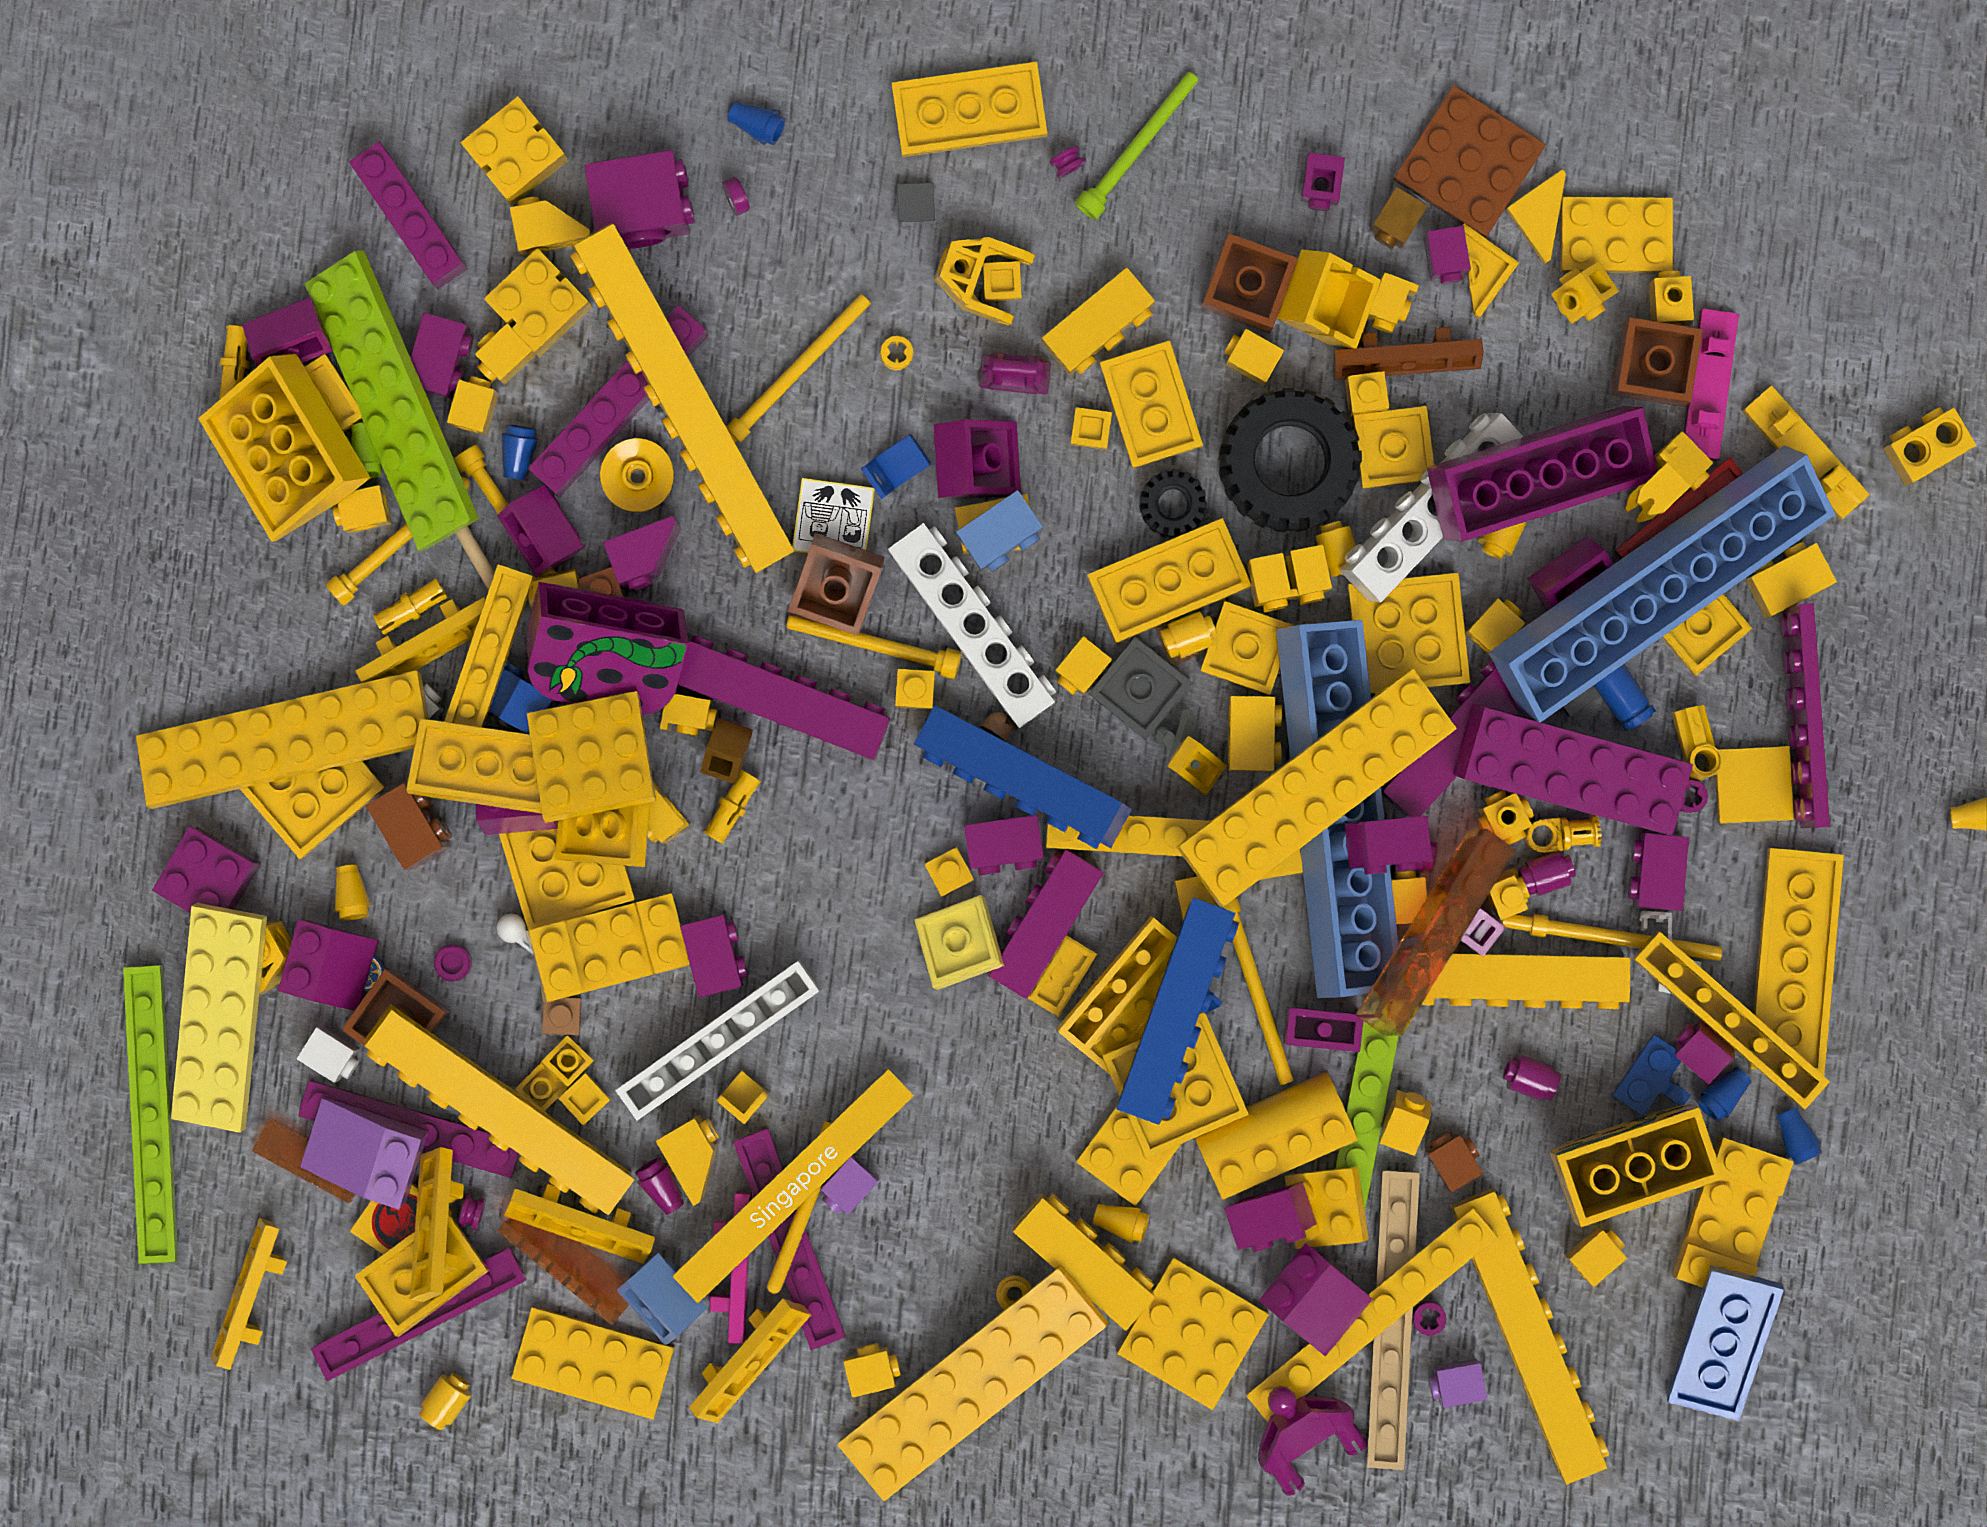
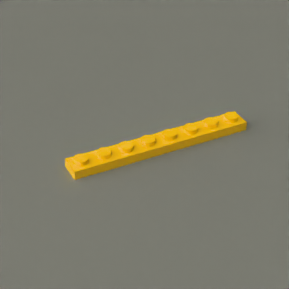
[1246,1207,1498,1422]

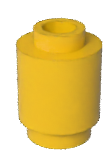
[1315,521,1356,578]
[1478,522,1526,559]
[1160,611,1218,658]
[419,1373,472,1430]

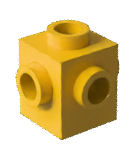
[1551,261,1620,324]
[1477,790,1534,846]

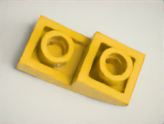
[514,1035,594,1111]

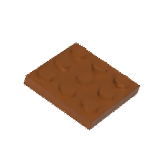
[1393,85,1546,238]

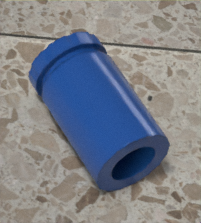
[1594,664,1656,731]

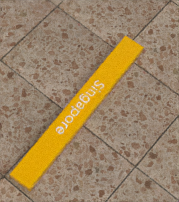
[672,1069,914,1303]

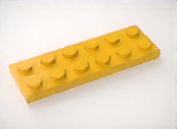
[1748,848,1844,1076]

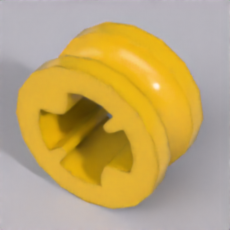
[880,336,914,371]

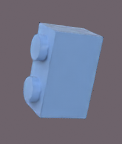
[956,490,1043,572]
[617,1253,708,1345]

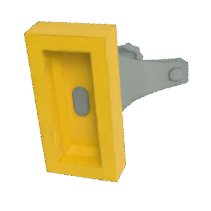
[1155,709,1227,796]

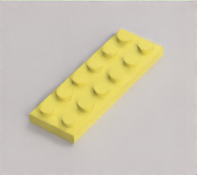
[171,903,267,1133]

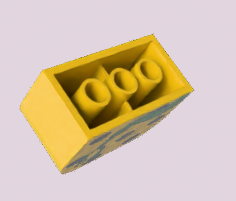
[1549,1104,1724,1227]

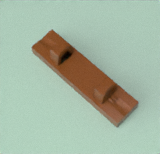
[1333,327,1484,380]

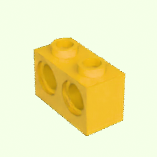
[1883,407,1977,486]

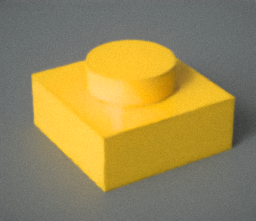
[983,261,1022,302]
[1070,407,1112,450]
[924,847,974,897]
[558,1072,612,1125]

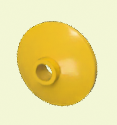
[600,438,674,512]

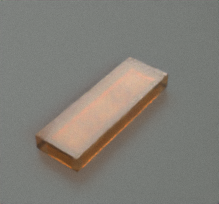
[252,1118,356,1204]

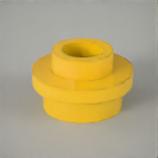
[996,1275,1032,1310]

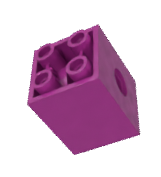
[584,150,695,249]

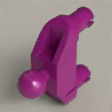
[1258,1386,1367,1496]

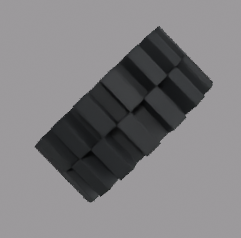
[1139,469,1207,538]

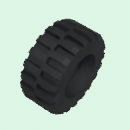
[1218,388,1362,532]

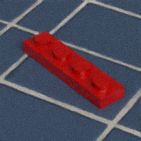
[1614,457,1744,559]

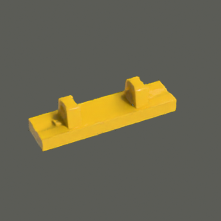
[1742,385,1870,520]
[355,597,486,683]
[410,1147,464,1302]
[504,1184,655,1264]
[210,1218,287,1370]
[688,1298,811,1424]

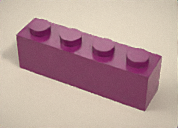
[349,141,468,290]
[988,850,1104,999]

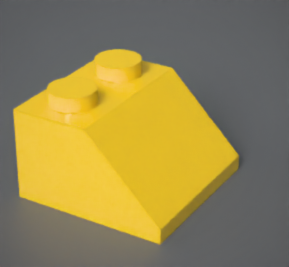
[656,1114,720,1206]

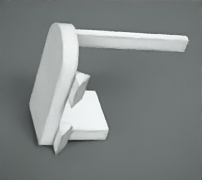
[1639,911,1672,942]

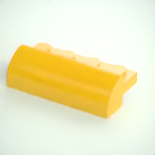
[1055,916,1177,1074]
[1195,1071,1358,1200]

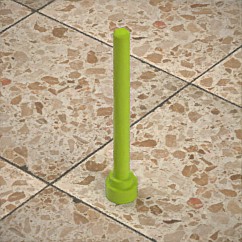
[1074,72,1199,221]

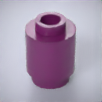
[1518,851,1576,896]
[1503,1054,1561,1101]

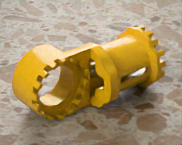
[1524,814,1602,853]

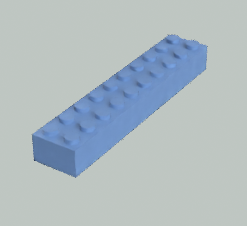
[1488,445,1836,723]
[1276,620,1403,998]

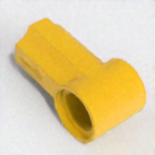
[1672,705,1722,781]

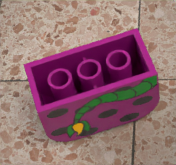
[526,582,689,715]

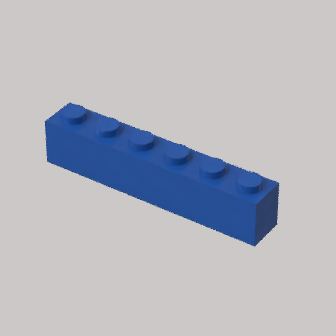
[914,705,1132,849]
[1116,897,1239,1125]

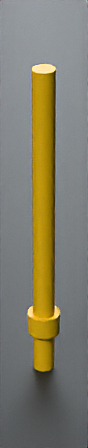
[726,294,871,443]
[1218,897,1294,1085]
[1501,913,1722,961]

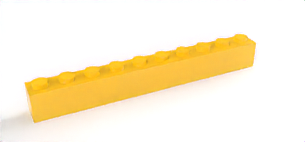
[570,223,794,573]

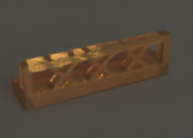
[497,1218,629,1325]

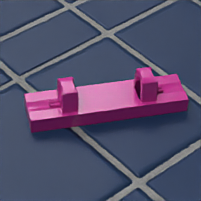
[1684,309,1739,461]
[709,1191,752,1344]

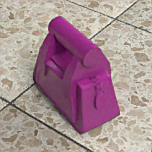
[979,352,1051,394]

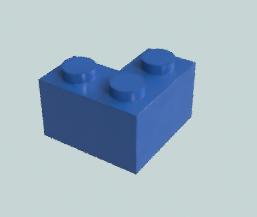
[489,662,560,735]

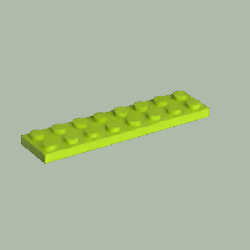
[304,250,479,551]

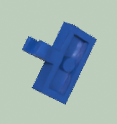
[1612,1034,1691,1116]

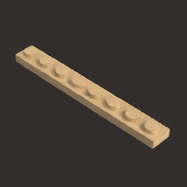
[1367,1170,1420,1470]

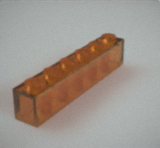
[1356,829,1515,1036]

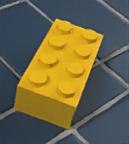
[1013,1193,1156,1331]

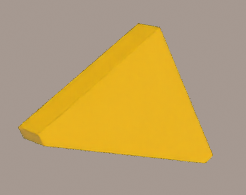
[1506,169,1566,265]
[1462,223,1519,319]

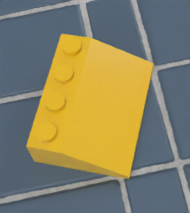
[198,354,371,542]

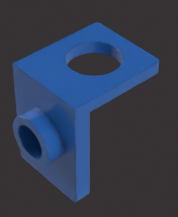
[861,434,931,499]

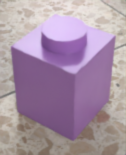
[821,1155,879,1215]
[1429,1359,1488,1408]

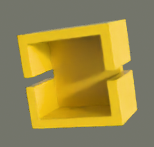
[460,96,569,206]
[484,248,592,358]
[1276,249,1381,349]
[1245,545,1332,613]

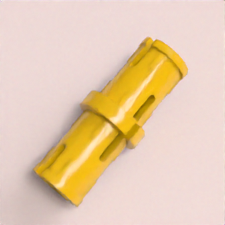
[218,325,249,399]
[373,578,448,635]
[703,769,761,844]

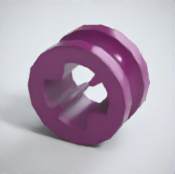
[1049,145,1087,178]
[1680,780,1708,813]
[459,1194,486,1231]
[1412,1301,1446,1336]

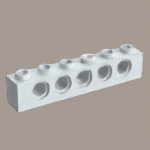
[1339,413,1523,602]
[888,523,1056,729]
[615,960,821,1121]

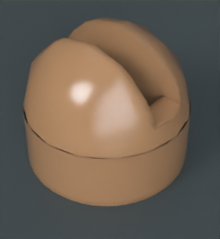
[980,712,1013,742]

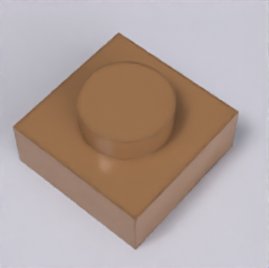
[542,997,582,1035]

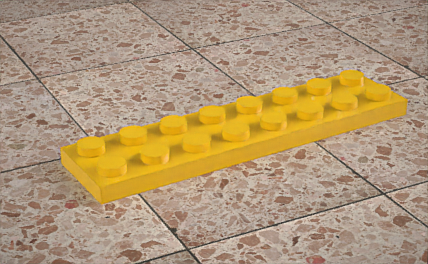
[1176,669,1457,907]
[136,670,429,809]
[837,1265,1109,1501]

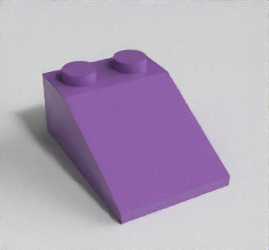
[300,1097,429,1210]

